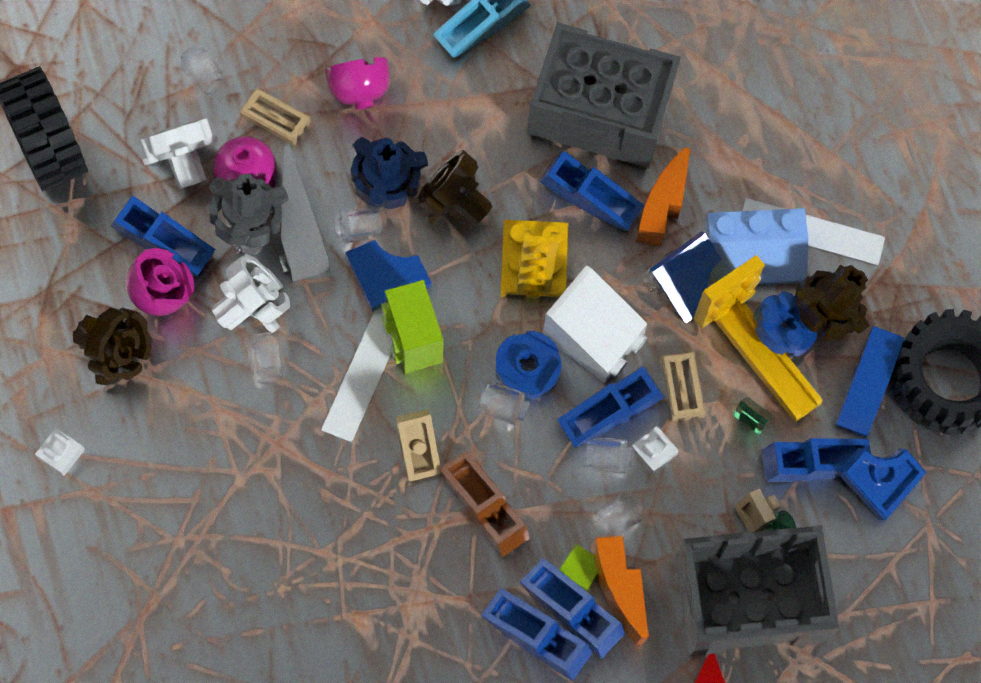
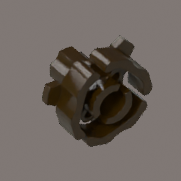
[418,149,493,226]
[794,265,870,340]
[73,307,152,385]

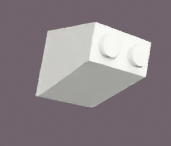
[543,265,647,383]

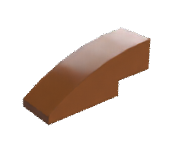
[439,450,530,557]

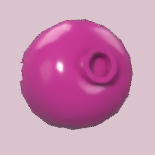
[325,57,390,110]
[213,136,278,188]
[125,248,195,316]

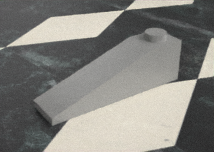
[278,144,330,282]

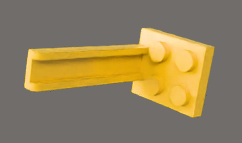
[500,219,568,298]
[693,255,822,422]

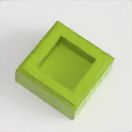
[559,544,598,591]

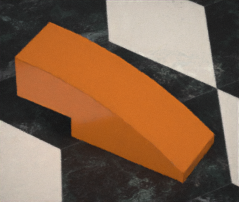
[636,147,691,246]
[591,536,649,645]

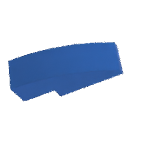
[539,151,644,231]
[111,195,216,277]
[835,326,905,438]
[557,366,665,448]
[761,438,871,482]
[520,558,625,659]
[481,588,592,681]

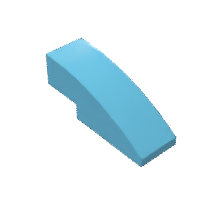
[433,0,531,58]

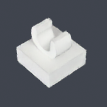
[630,426,679,475]
[35,428,85,476]

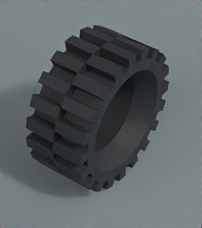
[0,66,88,192]
[890,309,981,435]

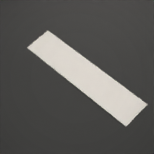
[743,198,885,265]
[321,308,393,442]

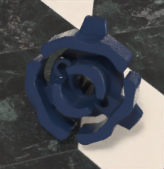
[351,136,428,209]

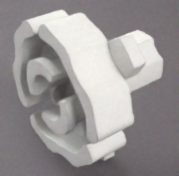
[140,118,219,189]
[212,254,290,334]

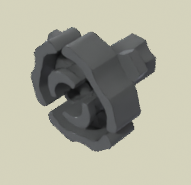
[209,174,289,248]

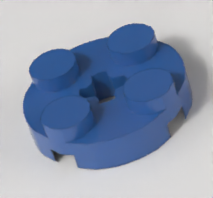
[753,291,817,356]
[495,331,562,399]

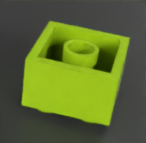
[381,280,444,374]

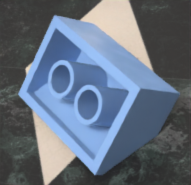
[703,208,808,286]

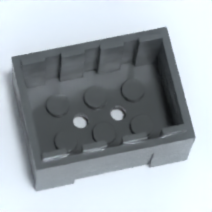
[527,22,681,168]
[675,525,839,656]

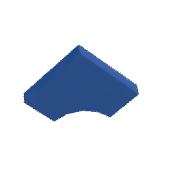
[649,231,722,323]
[345,240,432,312]
[837,449,927,520]

